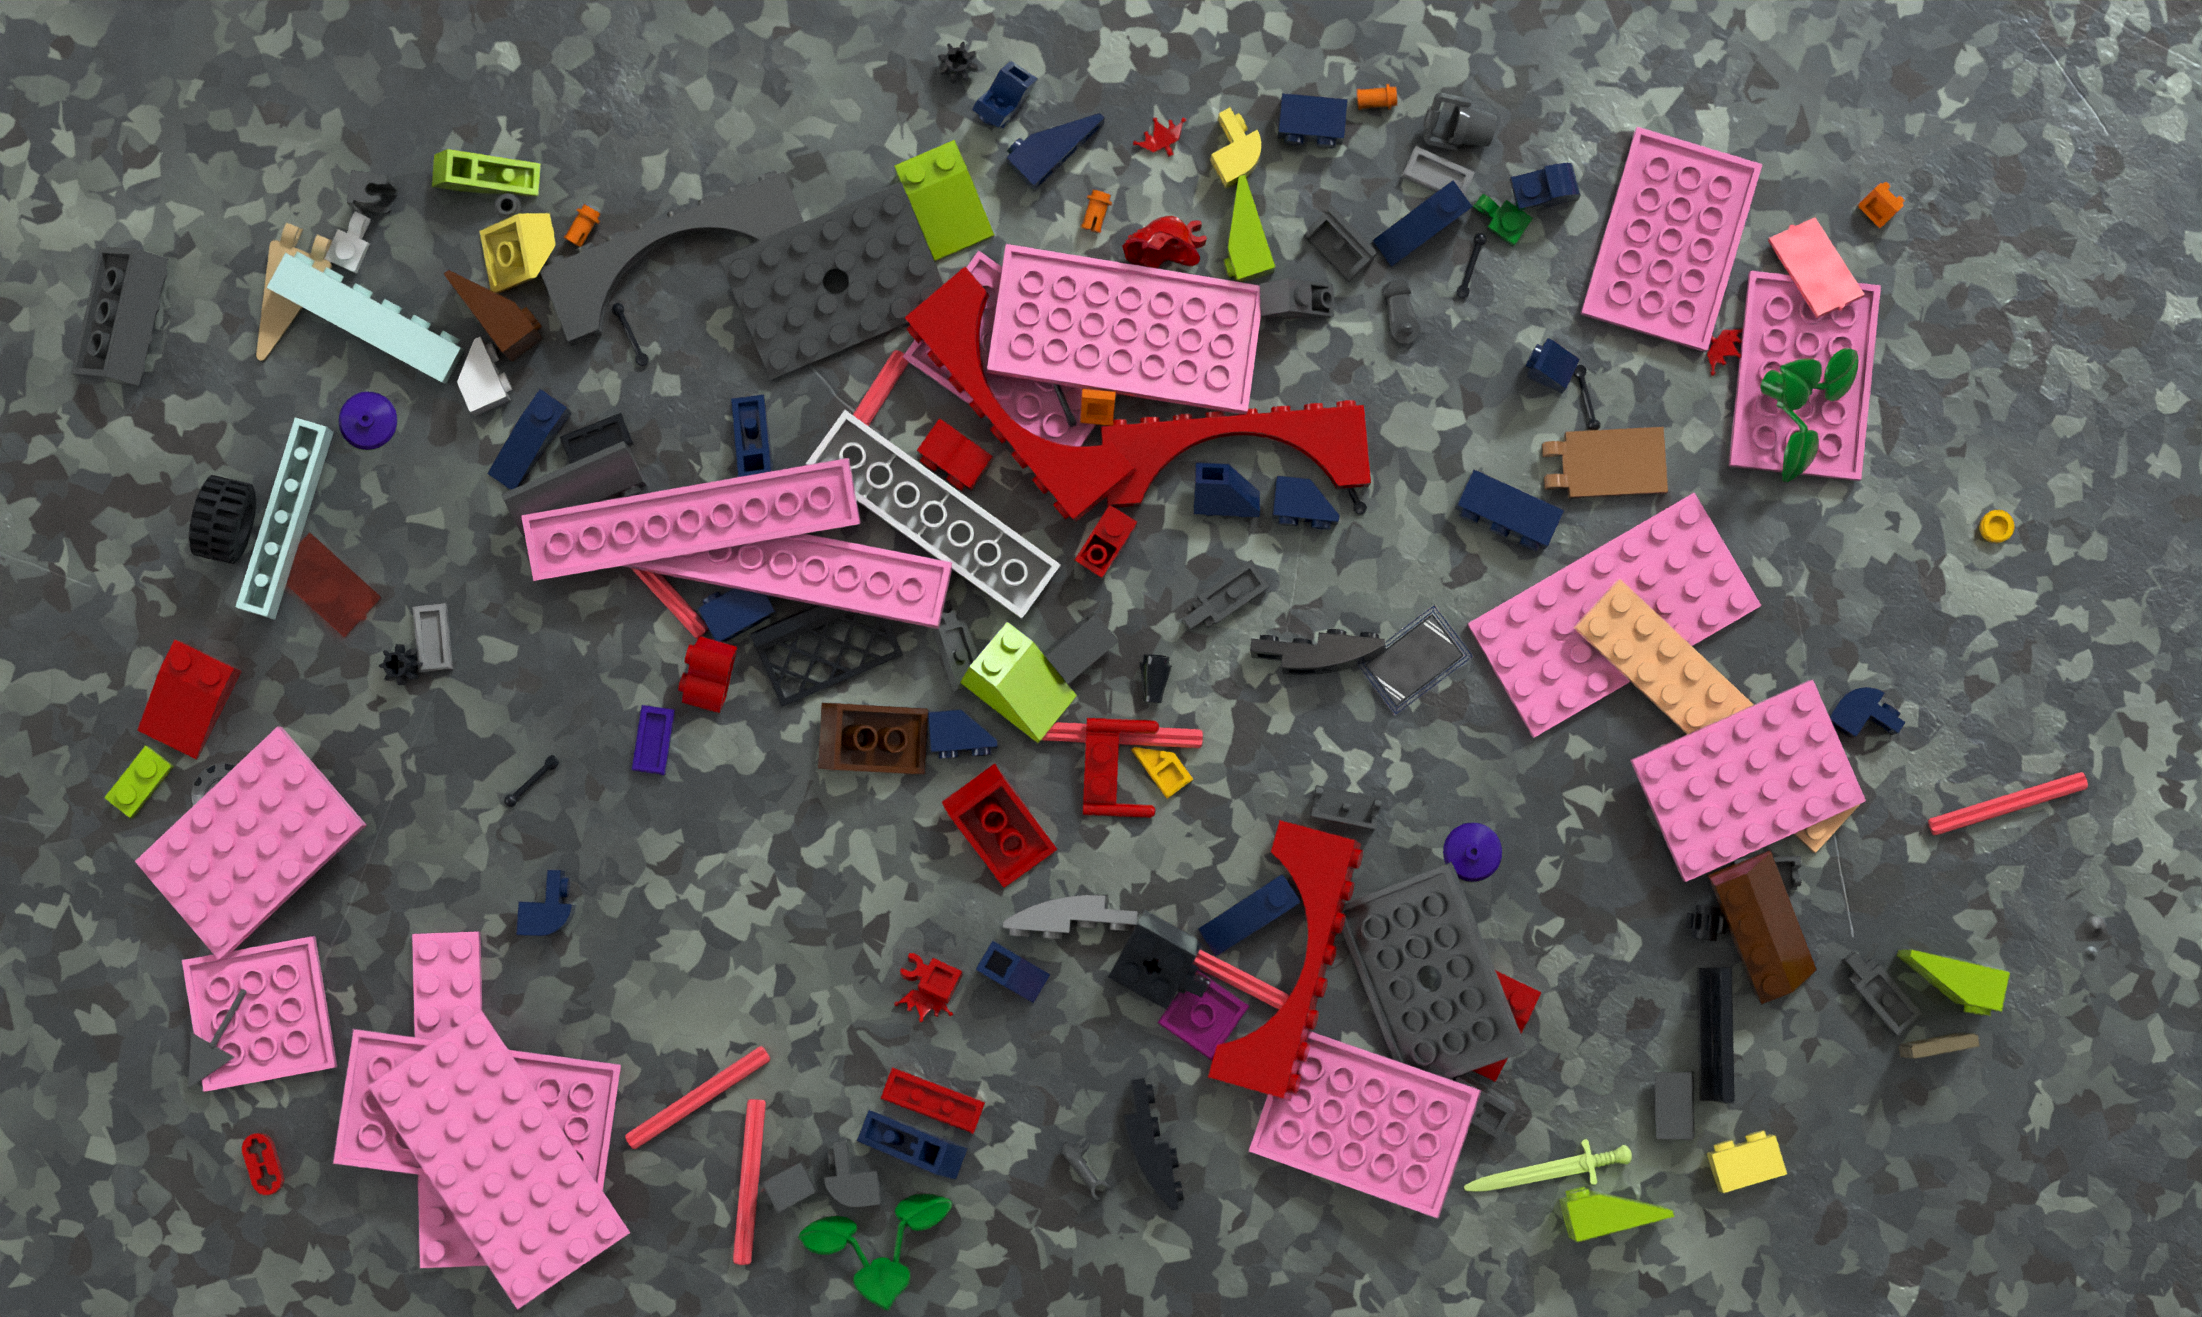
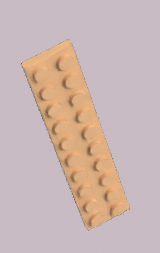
[1573,579,1860,853]

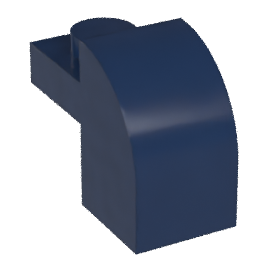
[972,61,1038,129]
[1510,163,1581,211]
[1828,687,1906,739]
[516,870,576,936]

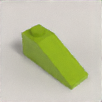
[432,149,541,197]
[1223,175,1275,283]

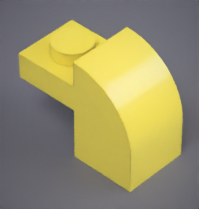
[1210,108,1261,189]

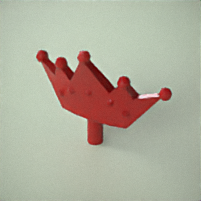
[1133,117,1186,157]
[1707,328,1743,376]
[894,990,953,1022]

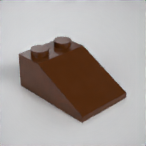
[443,270,543,362]
[818,703,928,775]

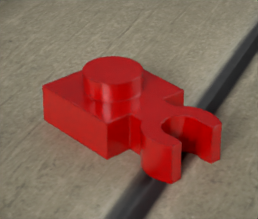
[900,953,963,1004]

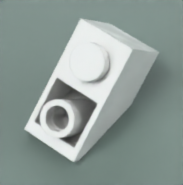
[457,337,512,416]

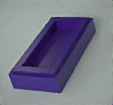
[632,705,675,775]

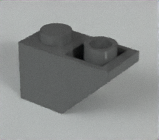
[1260,278,1334,319]
[760,1161,818,1213]

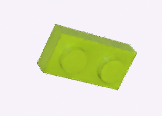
[104,746,174,818]

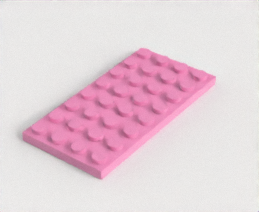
[986,244,1261,414]
[1467,492,1761,738]
[368,1010,630,1309]
[333,1029,621,1191]

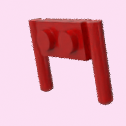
[1083,718,1159,818]

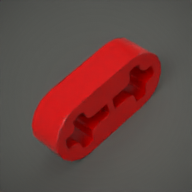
[242,1133,285,1195]

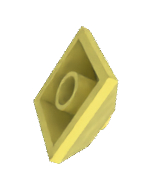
[480,213,556,294]

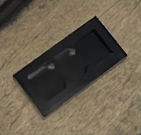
[560,413,634,464]

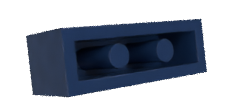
[1455,469,1564,551]

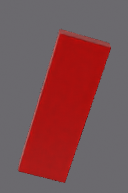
[880,1067,985,1134]

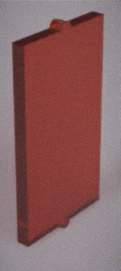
[286,533,382,637]

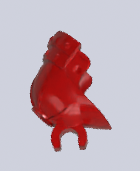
[1122,215,1207,269]

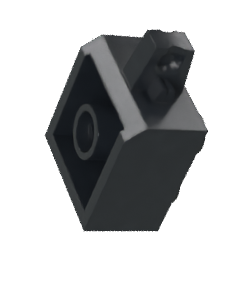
[1108,910,1211,1010]

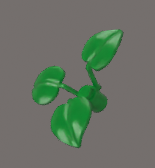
[1760,348,1858,483]
[798,1193,953,1311]

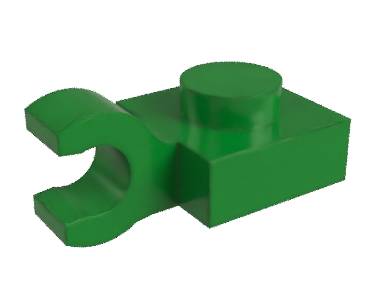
[1473,194,1533,246]

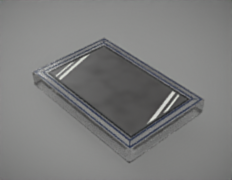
[1357,604,1474,716]

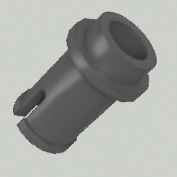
[495,193,523,220]

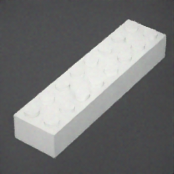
[806,410,1061,620]

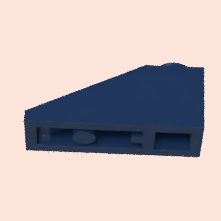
[1006,113,1104,191]
[1372,180,1473,267]
[487,389,572,490]
[731,394,774,477]
[1198,874,1301,956]
[857,1110,968,1180]

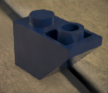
[1525,338,1580,393]
[1194,463,1260,517]
[1272,476,1340,530]
[928,710,998,759]
[976,941,1050,1003]

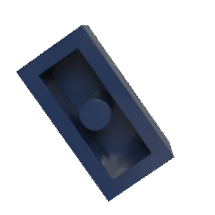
[1277,93,1348,148]
[698,588,777,643]

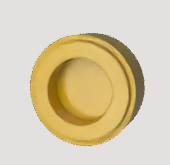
[1979,510,2014,543]

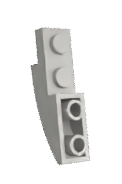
[1003,895,1138,939]

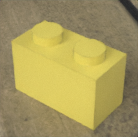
[1707,1130,1787,1193]

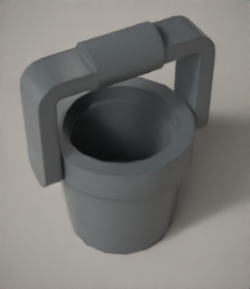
[1423,93,1497,150]

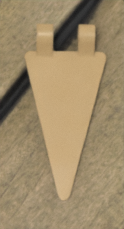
[256,223,332,361]

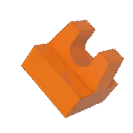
[1857,182,1904,228]
[1080,389,1116,426]

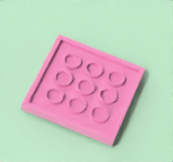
[182,936,337,1092]

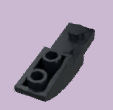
[1250,629,1386,675]
[1123,1077,1184,1210]

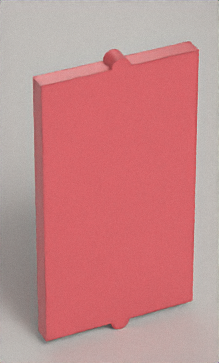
[1768,217,1865,318]

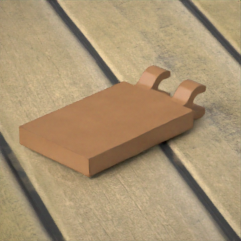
[1542,427,1668,498]

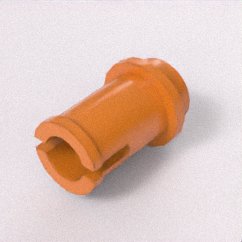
[1357,84,1397,110]
[1081,190,1112,233]
[563,204,601,247]

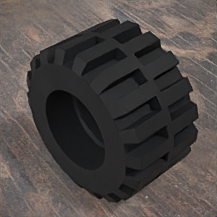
[189,475,256,564]

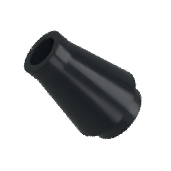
[1140,654,1172,703]

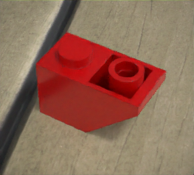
[1074,504,1137,578]

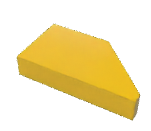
[1131,747,1193,799]

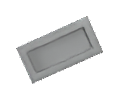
[1402,146,1475,195]
[413,603,453,673]

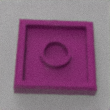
[1157,970,1249,1061]

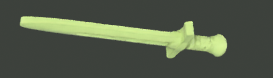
[1464,1139,1632,1192]

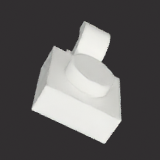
[325,211,371,274]

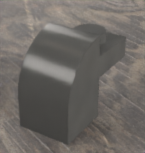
[824,1140,882,1207]

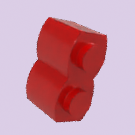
[917,418,994,491]
[678,636,737,713]

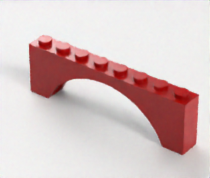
[904,267,1137,522]
[1101,400,1371,508]
[1208,820,1363,1100]

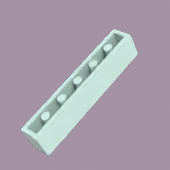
[267,251,465,384]
[236,418,334,620]

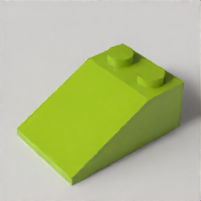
[894,140,995,262]
[960,622,1077,743]
[1897,950,2010,1016]
[1559,1186,1674,1242]

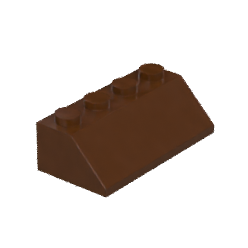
[1708,850,1817,1004]

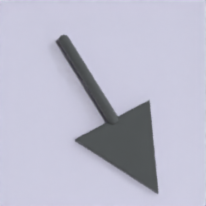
[188,989,246,1089]

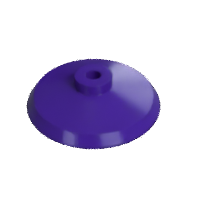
[338,391,397,450]
[1443,822,1502,882]

